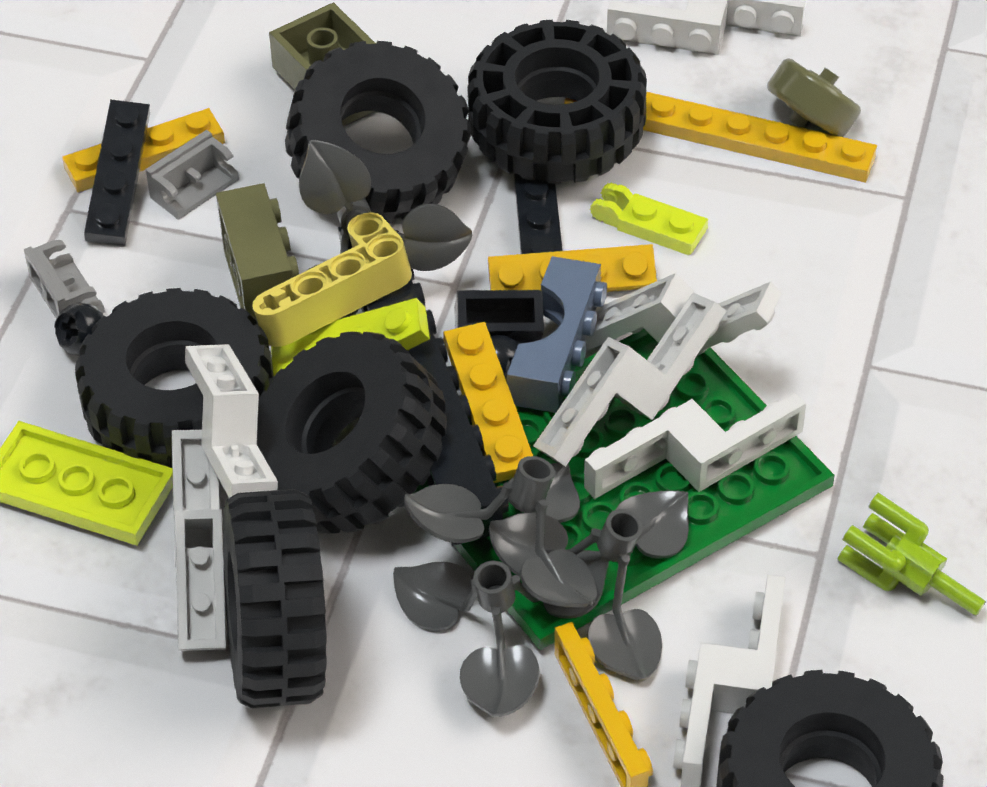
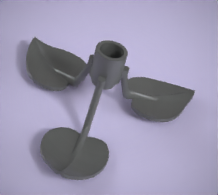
[299,140,472,319]
[404,456,597,607]
[489,491,689,680]
[393,550,609,717]

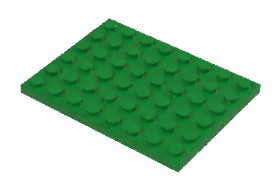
[412,328,835,650]

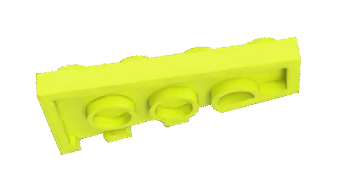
[271,298,430,376]

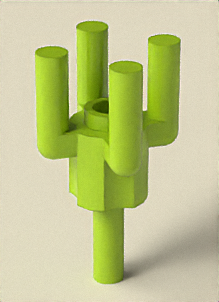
[837,493,986,616]

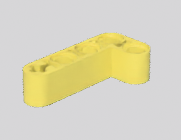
[252,212,412,347]

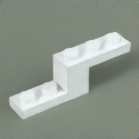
[607,0,806,55]
[585,273,782,355]
[533,293,727,467]
[185,344,278,498]
[584,392,806,499]
[172,430,226,651]
[673,574,786,787]

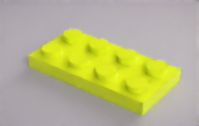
[0,421,173,546]

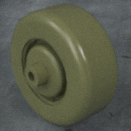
[767,58,861,137]

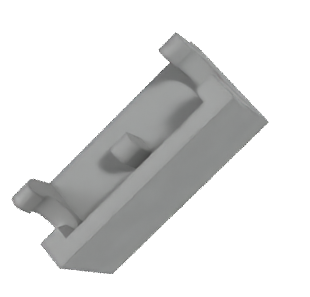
[145,130,239,220]
[24,240,105,319]

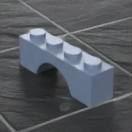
[507,256,607,413]

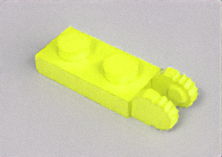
[589,182,708,255]

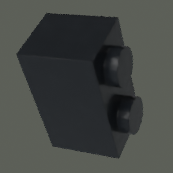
[454,290,544,344]

